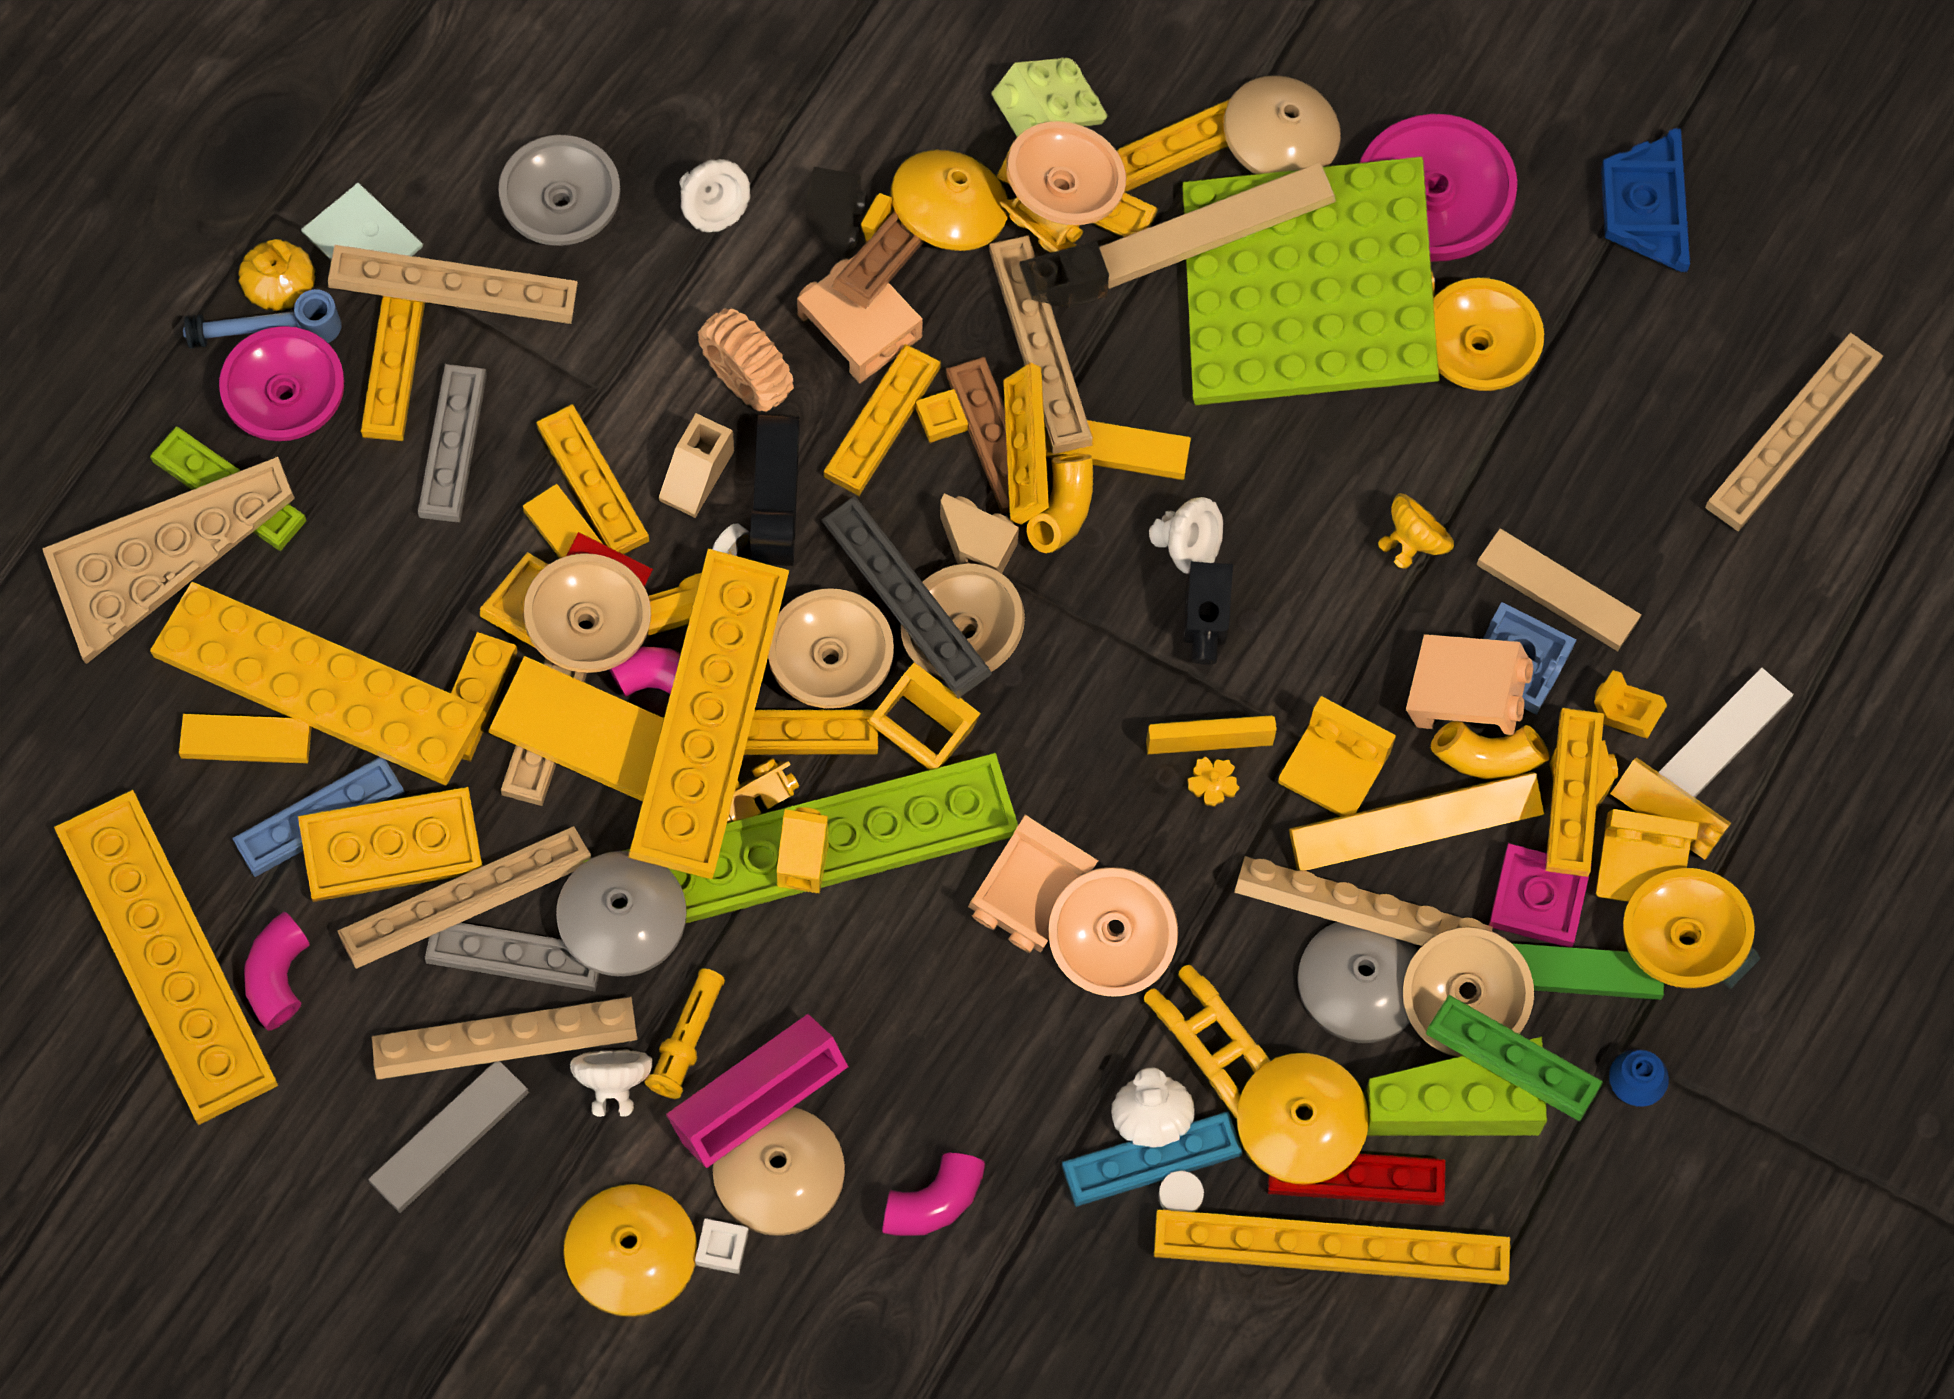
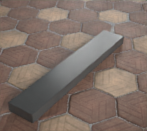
[821,496,992,699]

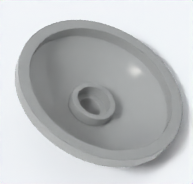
[499,135,621,246]
[556,851,687,976]
[1298,922,1418,1043]

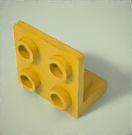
[1278,696,1396,817]
[1595,809,1699,902]

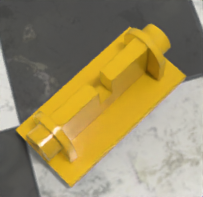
[1000,197,1083,255]
[727,758,799,823]

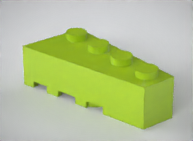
[1364,1037,1547,1136]

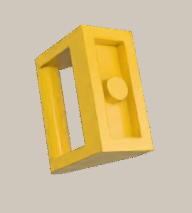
[868,662,981,770]

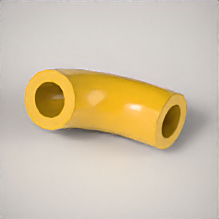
[1027,454,1093,553]
[1430,721,1550,780]

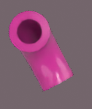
[609,646,681,697]
[244,912,310,1031]
[882,1153,985,1236]

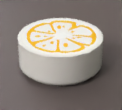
[712,523,750,556]

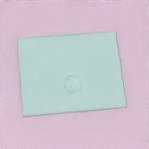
[301,183,423,294]

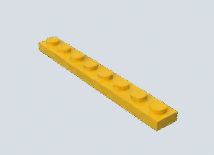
[1154,1210,1510,1285]

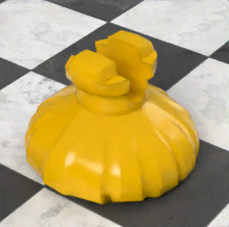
[238,239,315,311]
[1378,493,1454,569]

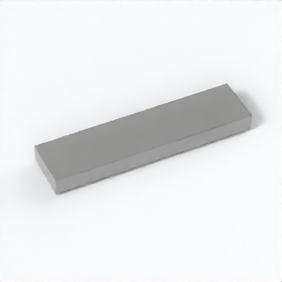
[418,364,487,523]
[425,923,599,992]
[368,1061,529,1213]

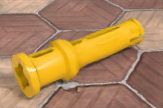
[645,968,725,1099]

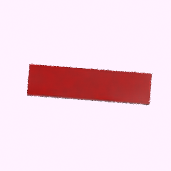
[1268,1154,1445,1206]

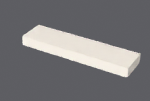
[1659,668,1793,797]

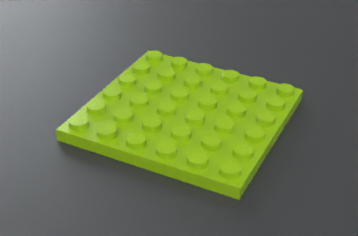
[1183,157,1439,405]

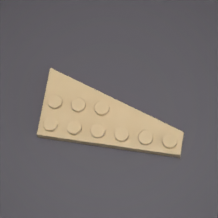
[42,457,295,664]

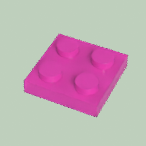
[1489,843,1592,948]

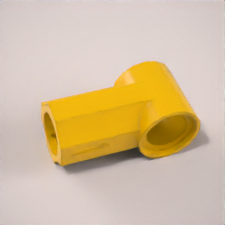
[647,573,701,636]

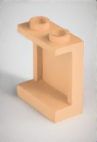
[797,256,922,384]
[1406,634,1533,735]
[968,815,1098,953]

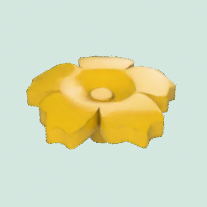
[1187,757,1239,807]

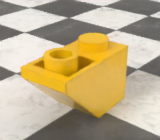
[777,807,829,893]

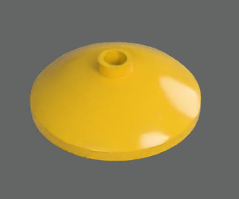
[891,150,1009,251]
[1434,278,1544,391]
[1623,868,1754,988]
[1237,1053,1369,1185]
[564,1185,697,1316]

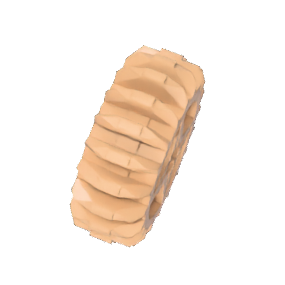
[698,308,794,412]

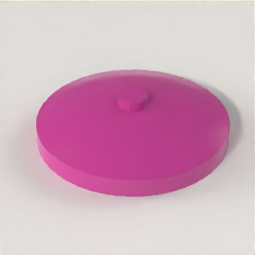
[1360,114,1517,261]

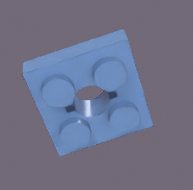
[1483,602,1576,715]

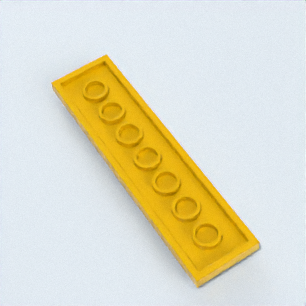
[628,549,789,879]
[150,582,487,786]
[54,790,278,1125]

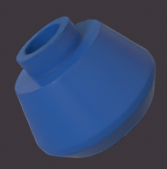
[1609,1049,1669,1107]

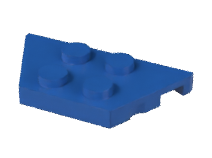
[1601,129,1690,272]

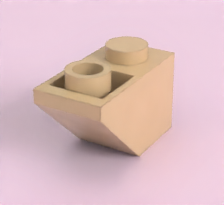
[659,413,734,518]
[940,493,1019,573]

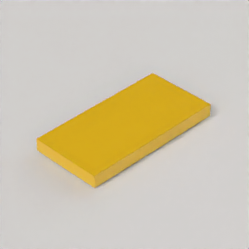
[489,656,664,802]
[298,787,482,902]

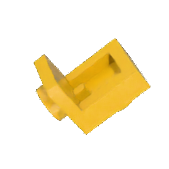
[1594,670,1667,739]

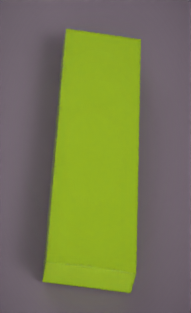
[150,426,306,551]

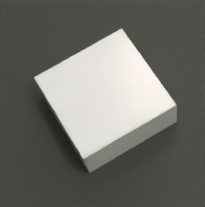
[695,1219,749,1274]

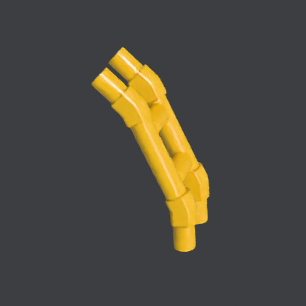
[1144,965,1270,1118]

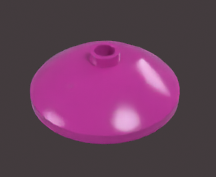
[219,326,344,441]

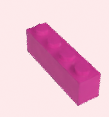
[666,1014,848,1168]

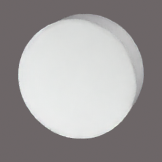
[1159,1171,1204,1212]

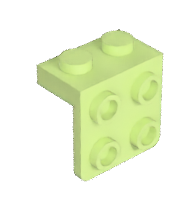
[991,58,1107,137]

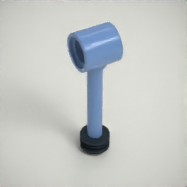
[183,289,341,349]

